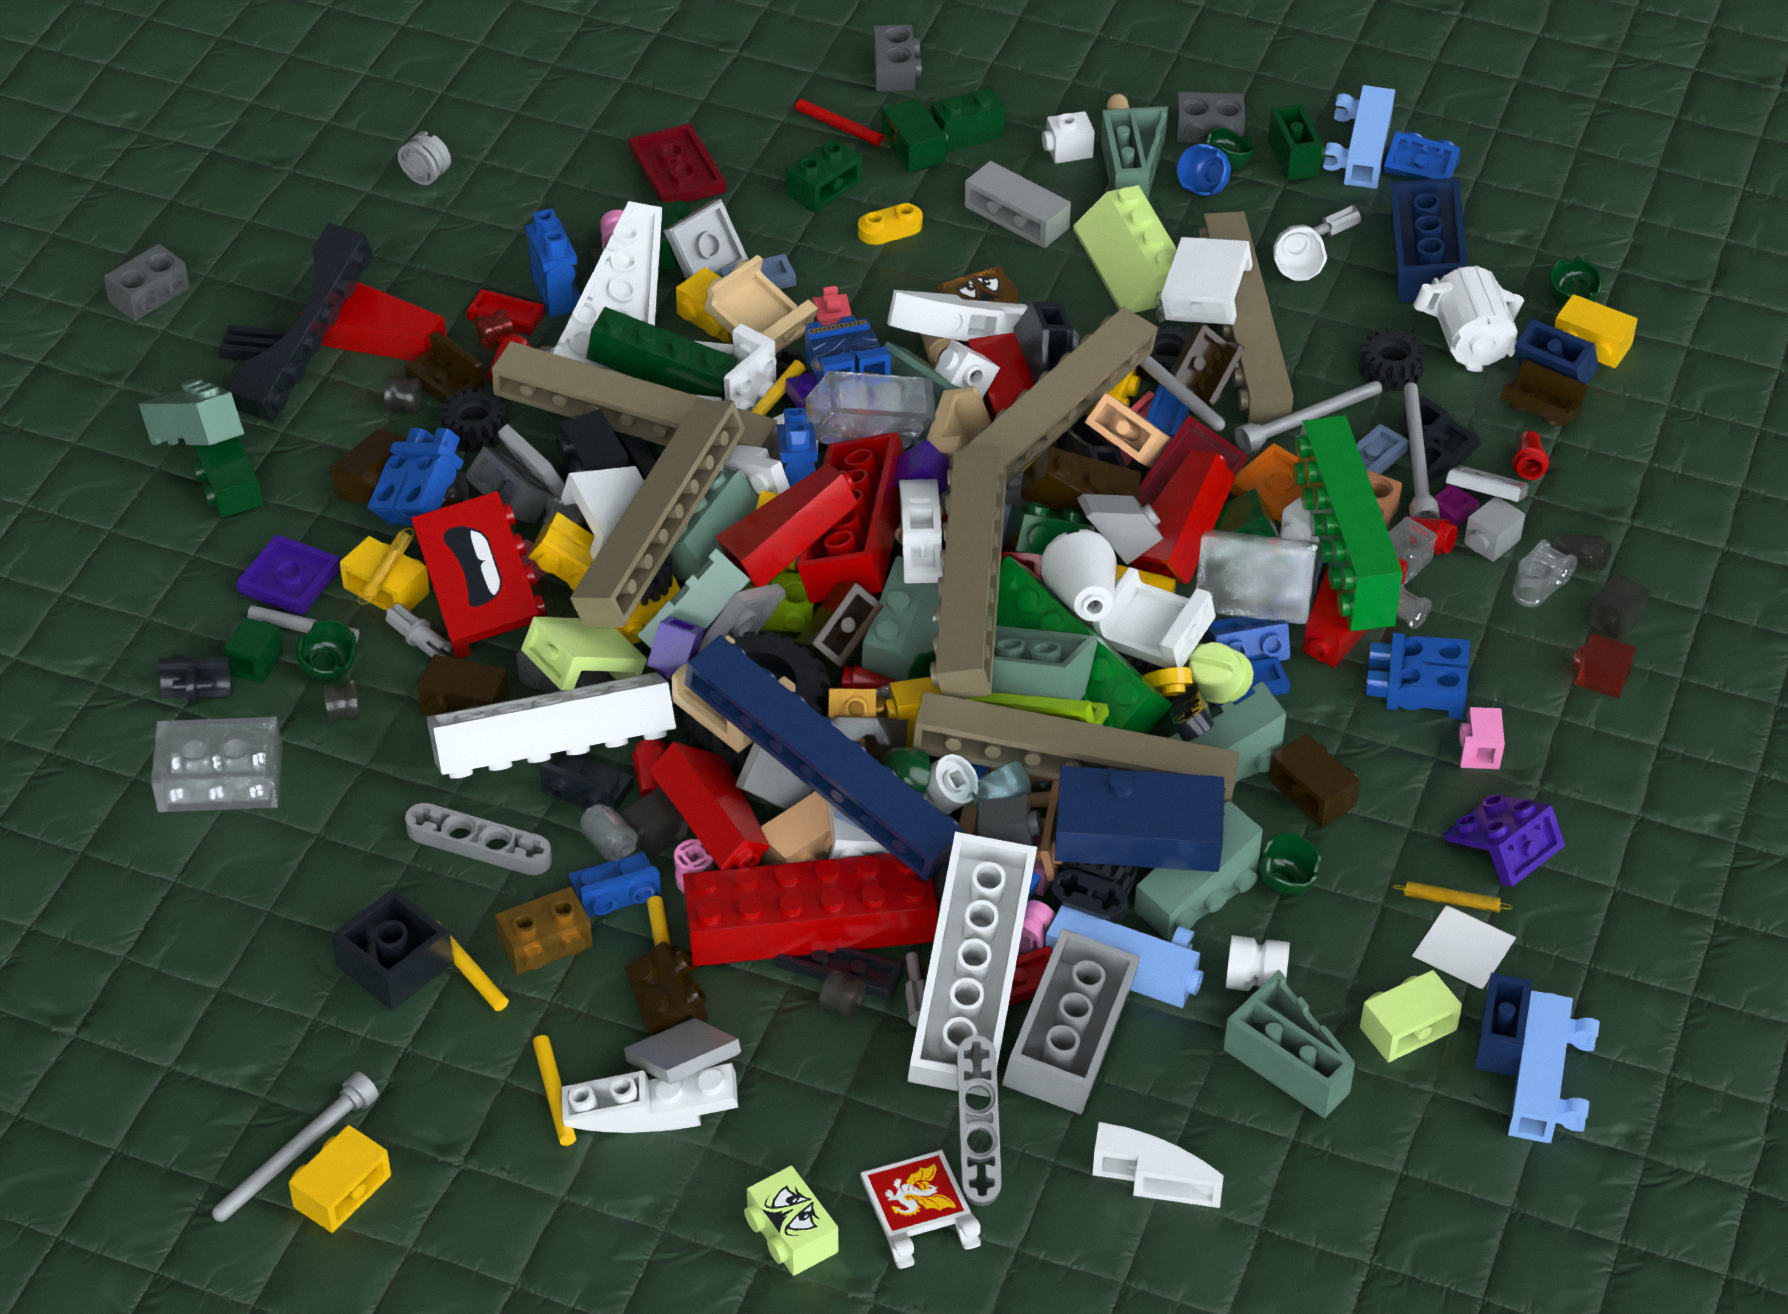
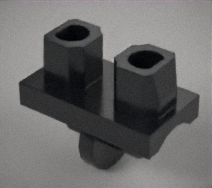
[158,654,232,702]

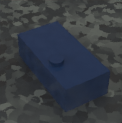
[1390,177,1468,302]
[1054,766,1224,872]

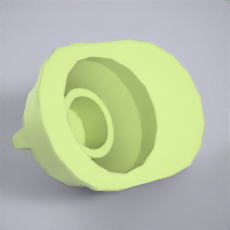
[1183,642,1254,704]

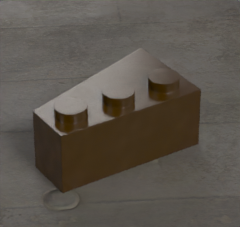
[1021,447,1141,534]

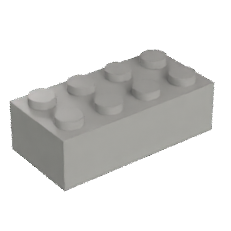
[1002,928,1141,1115]

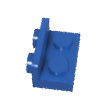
[1384,131,1460,180]
[1203,610,1291,662]
[568,852,661,918]

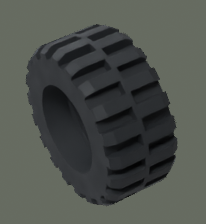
[682,631,830,776]

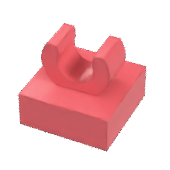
[812,286,852,326]

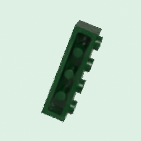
[586,307,737,401]

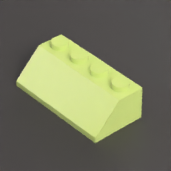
[1073,185,1177,313]

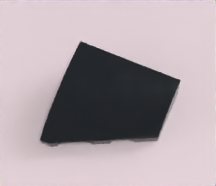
[1399,395,1482,482]

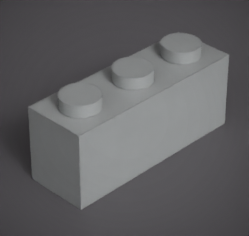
[965,161,1071,248]

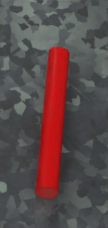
[795,98,884,146]

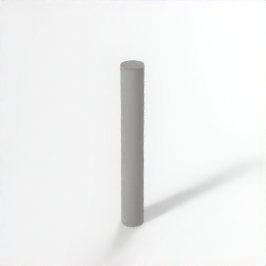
[247,605,359,643]

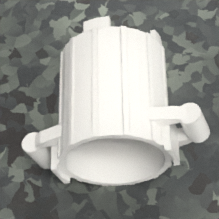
[1413,266,1524,372]

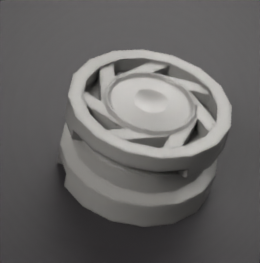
[398,131,451,185]

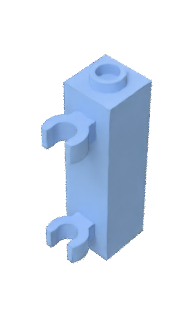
[1323,85,1395,189]
[1045,898,1204,1008]
[1508,990,1600,1144]

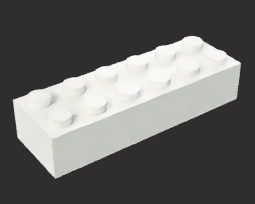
[427,672,676,779]
[908,832,1037,1097]

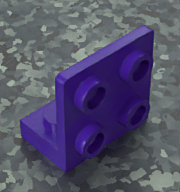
[1443,794,1565,887]

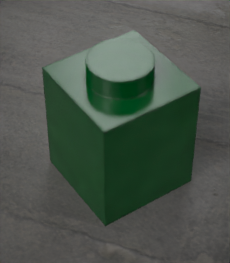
[223,617,283,684]

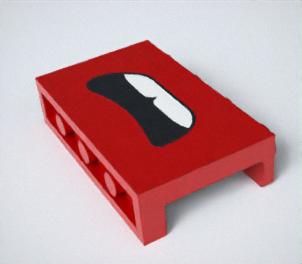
[411,491,547,659]

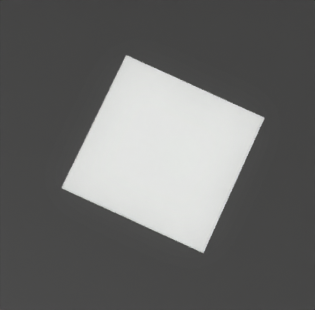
[1412,905,1516,989]

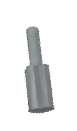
[1313,205,1361,237]
[905,952,926,1027]

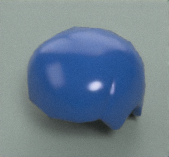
[1176,144,1231,197]

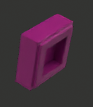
[1433,484,1480,527]

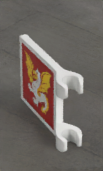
[860,1150,981,1269]

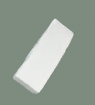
[1092,1122,1224,1208]

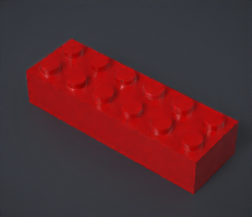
[797,432,905,604]
[683,853,938,966]

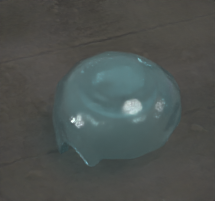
[970,761,1031,810]

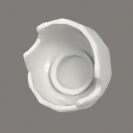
[1273,224,1327,281]

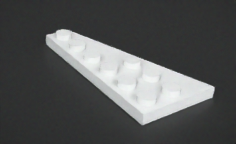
[553,201,662,377]

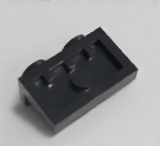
[540,750,634,818]

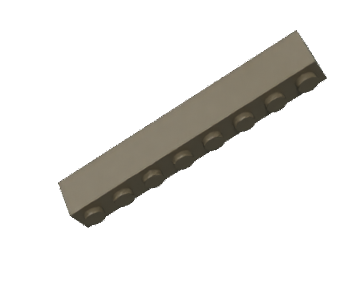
[1197,211,1294,424]
[949,306,1158,485]
[492,341,777,457]
[570,400,746,627]
[930,446,1007,699]
[912,691,1240,804]

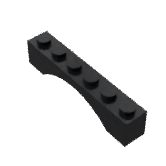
[227,222,373,422]
[1013,301,1127,468]

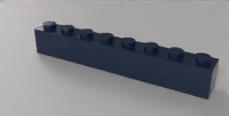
[684,635,964,882]

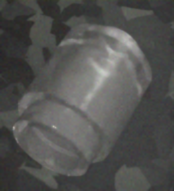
[580,804,638,861]

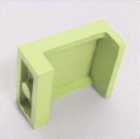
[521,616,647,691]

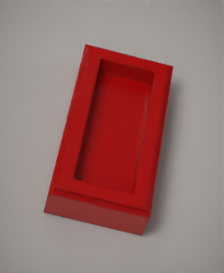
[467,289,545,336]

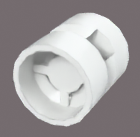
[924,754,979,815]
[1226,935,1290,991]

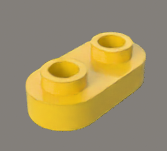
[858,203,923,245]
[1142,667,1193,696]

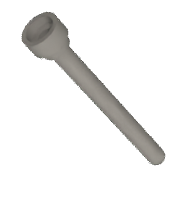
[1139,355,1225,431]
[1234,381,1382,454]
[1403,382,1440,519]
[212,1071,379,1222]

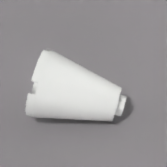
[1041,529,1117,621]

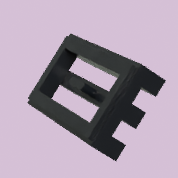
[219,325,288,360]

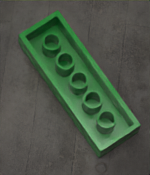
[1293,415,1403,631]
[996,555,1173,734]

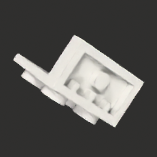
[724,324,777,412]

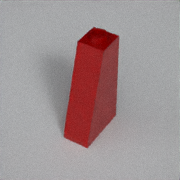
[299,281,448,361]
[968,332,1035,423]
[1129,450,1236,584]
[715,463,858,588]
[1303,557,1408,668]
[649,741,770,870]

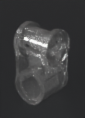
[1512,539,1578,607]

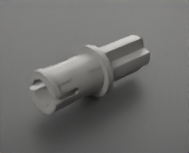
[385,604,452,658]

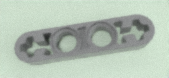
[405,803,552,875]
[956,1035,1002,1206]

